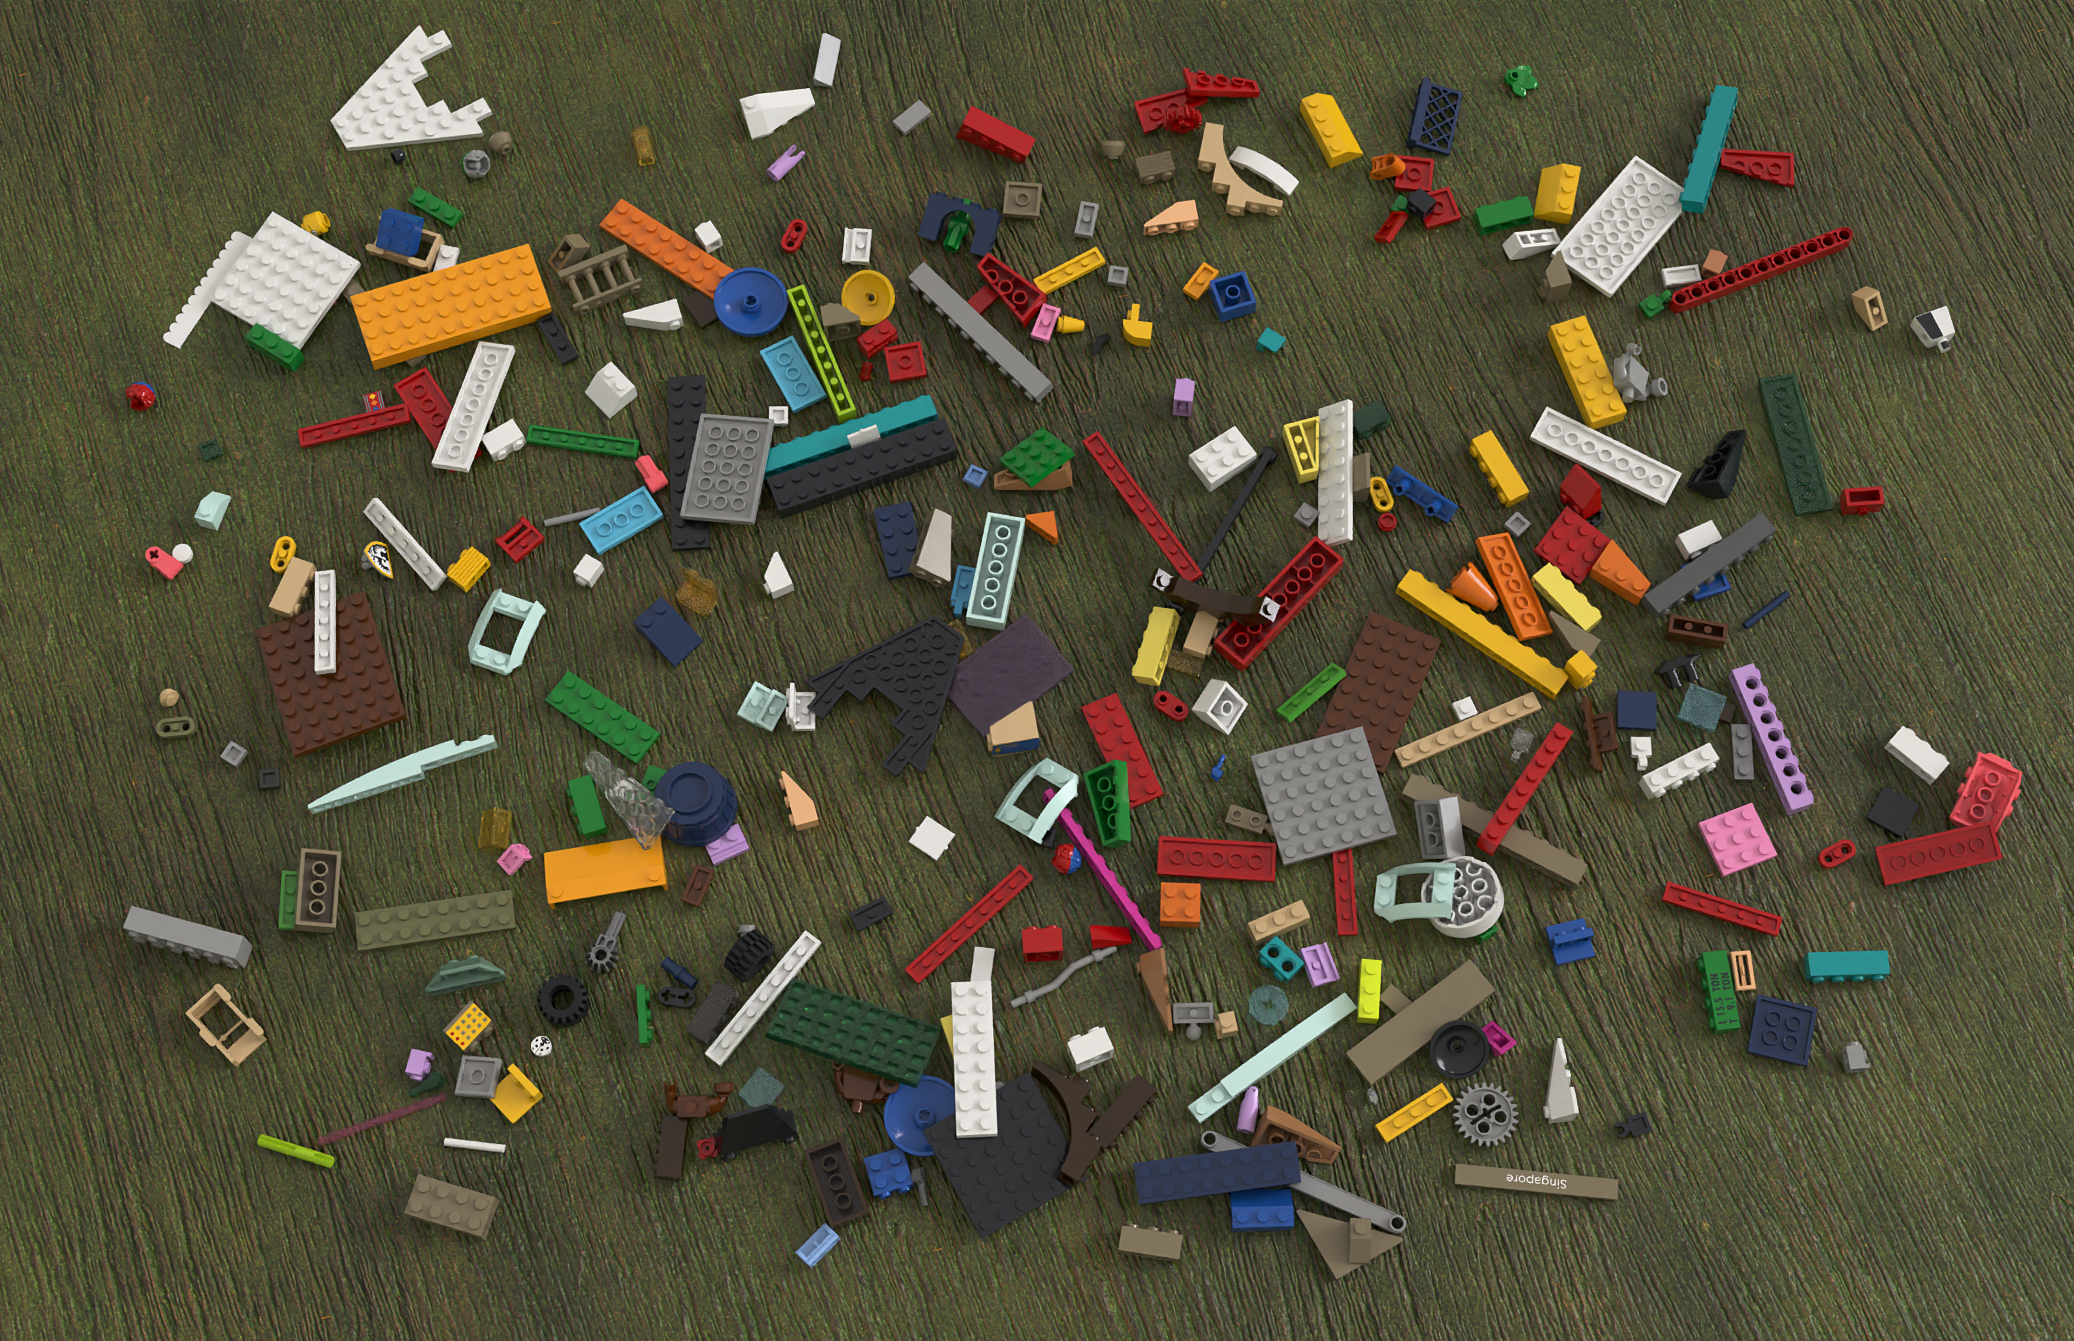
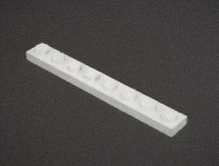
[705,930,821,1067]

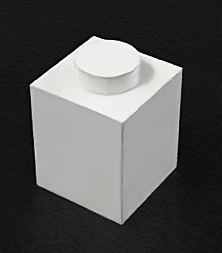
[695,221,723,254]
[573,554,604,588]

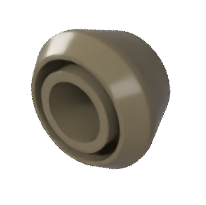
[488,131,512,154]
[1100,140,1125,159]

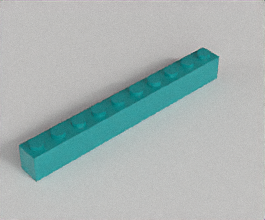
[763,395,938,481]

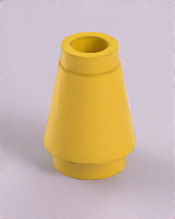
[1057,315,1084,334]

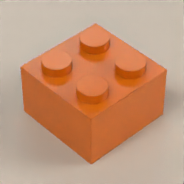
[1159,882,1201,928]

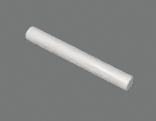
[444,1138,505,1153]

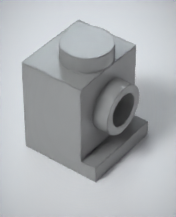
[1841,1042,1870,1074]

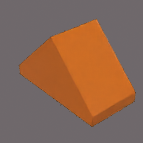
[1025,511,1058,545]

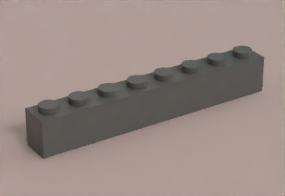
[1641,513,1777,619]

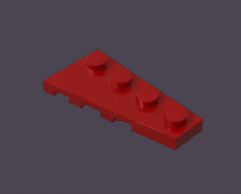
[1182,68,1260,98]
[1720,149,1794,188]

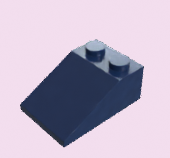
[633,597,703,667]

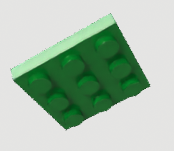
[999,427,1075,488]

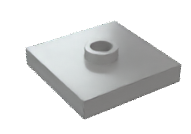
[454,1055,502,1099]

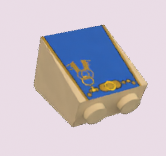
[987,701,1039,757]

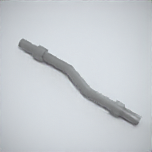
[1010,946,1117,1008]

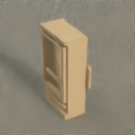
[366,216,444,273]
[185,984,267,1067]

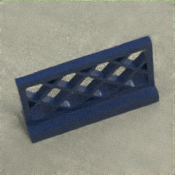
[1406,77,1463,156]

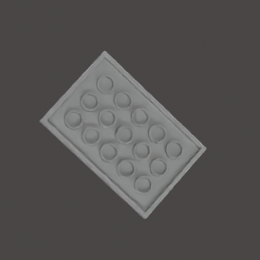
[680,413,775,525]

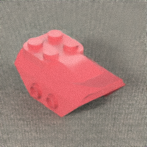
[1949,751,2022,832]

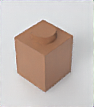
[1700,249,1728,279]

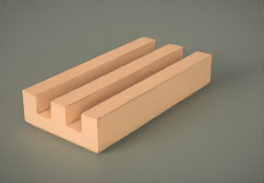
[1729,950,1756,992]

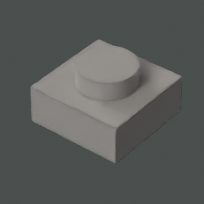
[1107,265,1128,287]
[1293,502,1320,529]
[1503,512,1531,539]
[220,741,249,768]

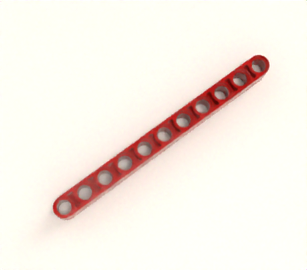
[1669,227,1853,313]

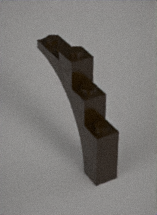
[1031,1060,1102,1189]

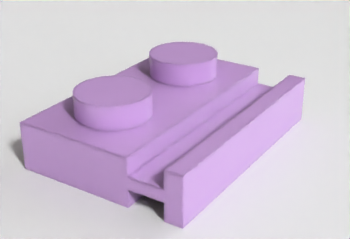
[705,823,750,866]
[1298,942,1340,988]

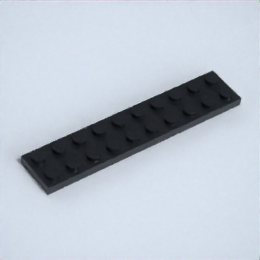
[668,375,710,552]

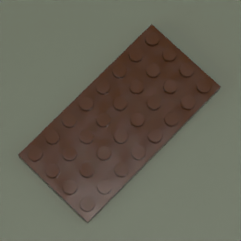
[1314,611,1441,775]

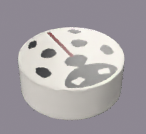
[531,1036,552,1057]

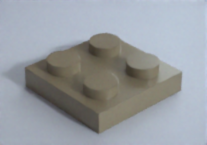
[1003,181,1042,219]

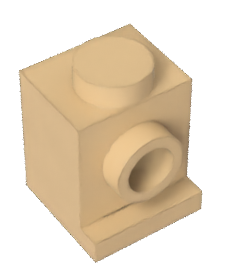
[1213,1011,1238,1039]

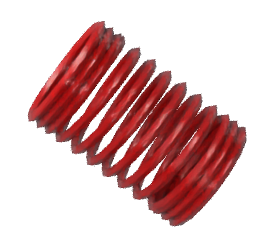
[859,362,873,382]

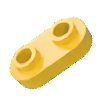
[1369,476,1394,513]
[270,536,296,574]

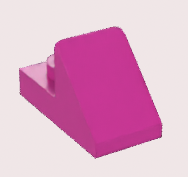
[1482,1021,1517,1058]

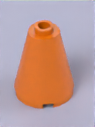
[1445,561,1499,612]

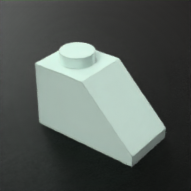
[194,491,231,531]

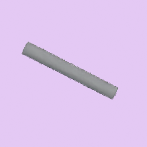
[544,507,600,527]

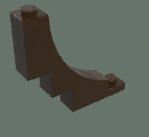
[1148,568,1280,627]

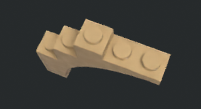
[1198,122,1283,216]

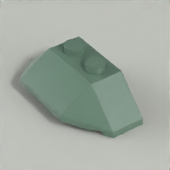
[425,955,508,997]

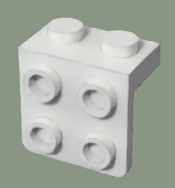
[786,683,816,731]

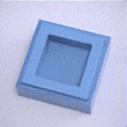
[963,464,988,490]

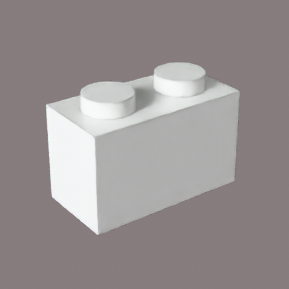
[481,419,526,462]
[1675,520,1722,561]

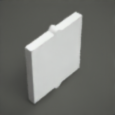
[847,424,881,449]
[909,816,955,861]

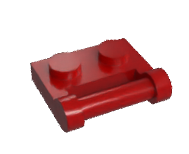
[494,516,545,564]

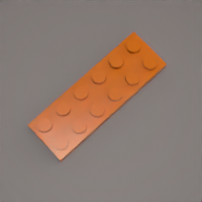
[1475,532,1553,641]

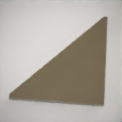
[1296,1209,1404,1280]

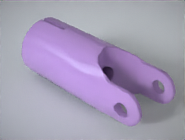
[766,145,805,182]
[1237,1086,1259,1134]

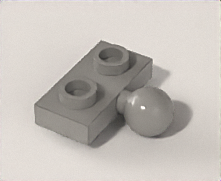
[1173,1002,1214,1041]

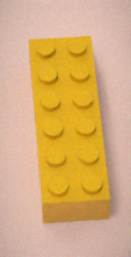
[1547,315,1627,430]

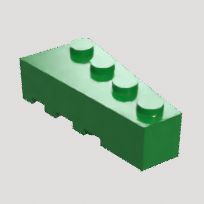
[1083,759,1131,848]

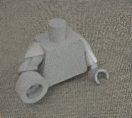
[1614,343,1668,403]

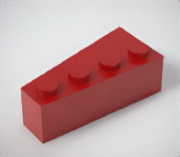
[956,106,1036,164]
[977,252,1047,329]

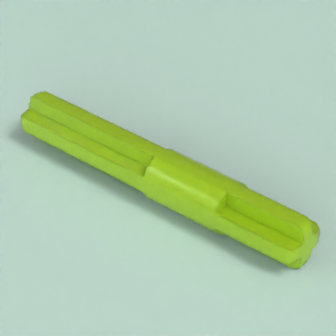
[257,1134,335,1168]

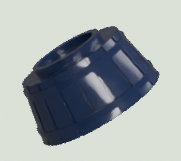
[654,762,738,847]

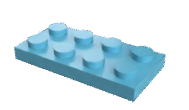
[760,335,827,413]
[579,486,664,555]

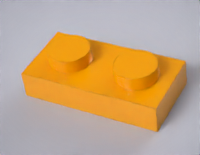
[1183,262,1219,301]

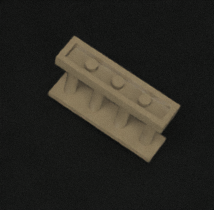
[557,244,644,316]

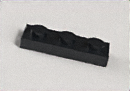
[536,312,579,366]

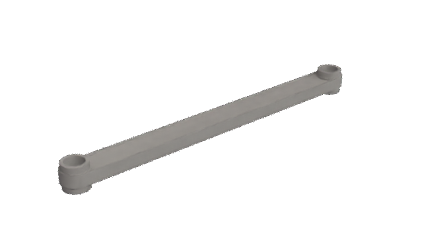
[1200,1131,1406,1234]

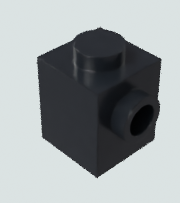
[1406,188,1436,221]

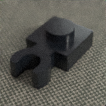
[1613,1112,1652,1139]

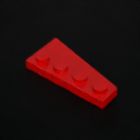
[1134,88,1208,136]

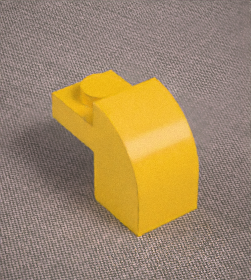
[1123,304,1152,347]

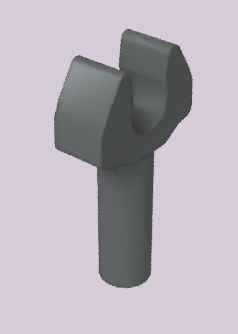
[911,1167,928,1206]

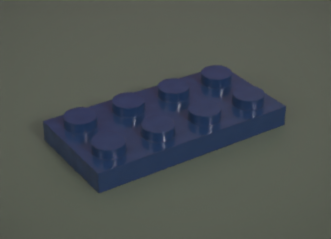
[873,501,919,580]

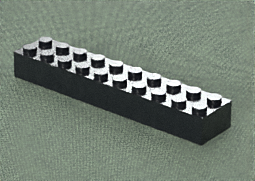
[767,418,957,519]

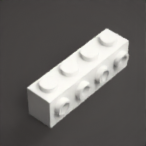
[1638,742,1719,800]

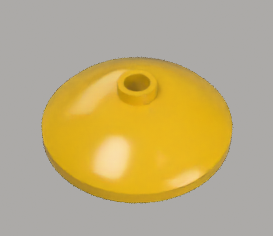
[841,270,895,326]

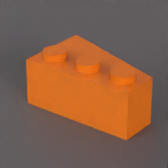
[1589,540,1651,606]

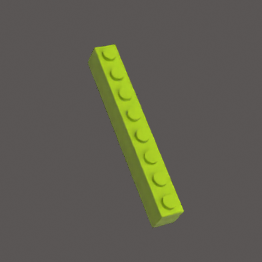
[787,284,857,425]

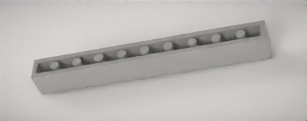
[908,262,1054,403]

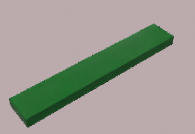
[526,424,640,460]

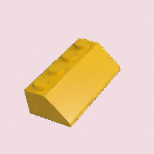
[1300,93,1363,168]

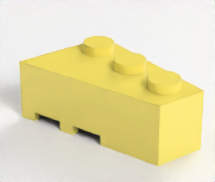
[1282,416,1319,484]

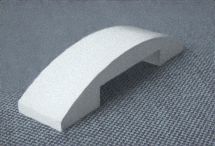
[1228,146,1299,196]

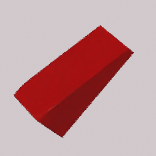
[1089,925,1132,949]

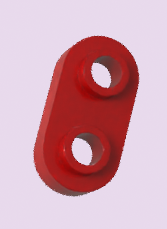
[781,219,807,254]
[1153,691,1189,722]
[1818,840,1856,869]

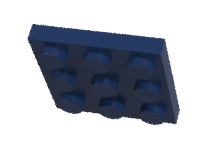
[1746,994,1817,1067]

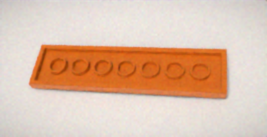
[599,198,735,300]

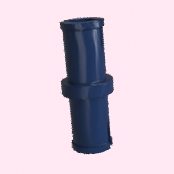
[660,957,699,990]

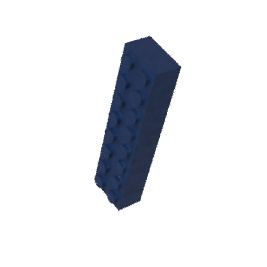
[1134,1141,1301,1205]

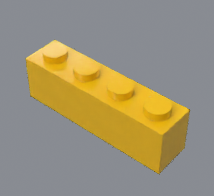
[1469,430,1529,508]

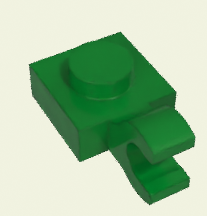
[1638,290,1672,320]

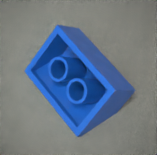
[1230,1189,1294,1232]

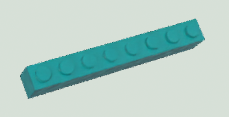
[1679,85,1738,214]

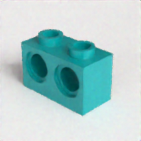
[1258,936,1304,984]

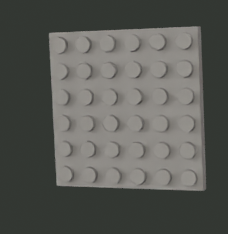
[1250,726,1397,866]

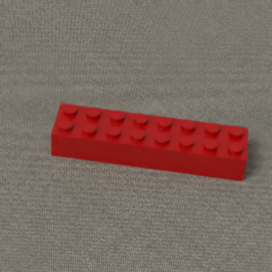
[1213,536,1344,672]

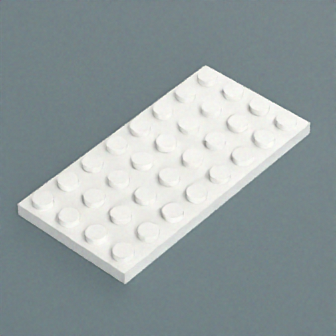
[1550,156,1684,298]

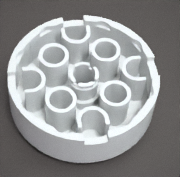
[1421,856,1504,938]

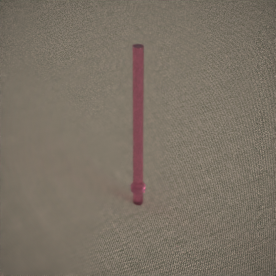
[317,1092,447,1146]

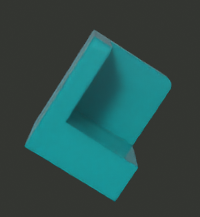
[1256,327,1286,353]

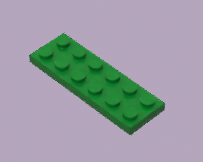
[545,671,661,765]

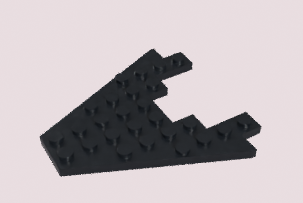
[806,615,965,778]

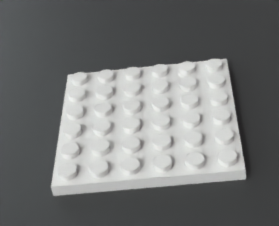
[209,211,361,349]

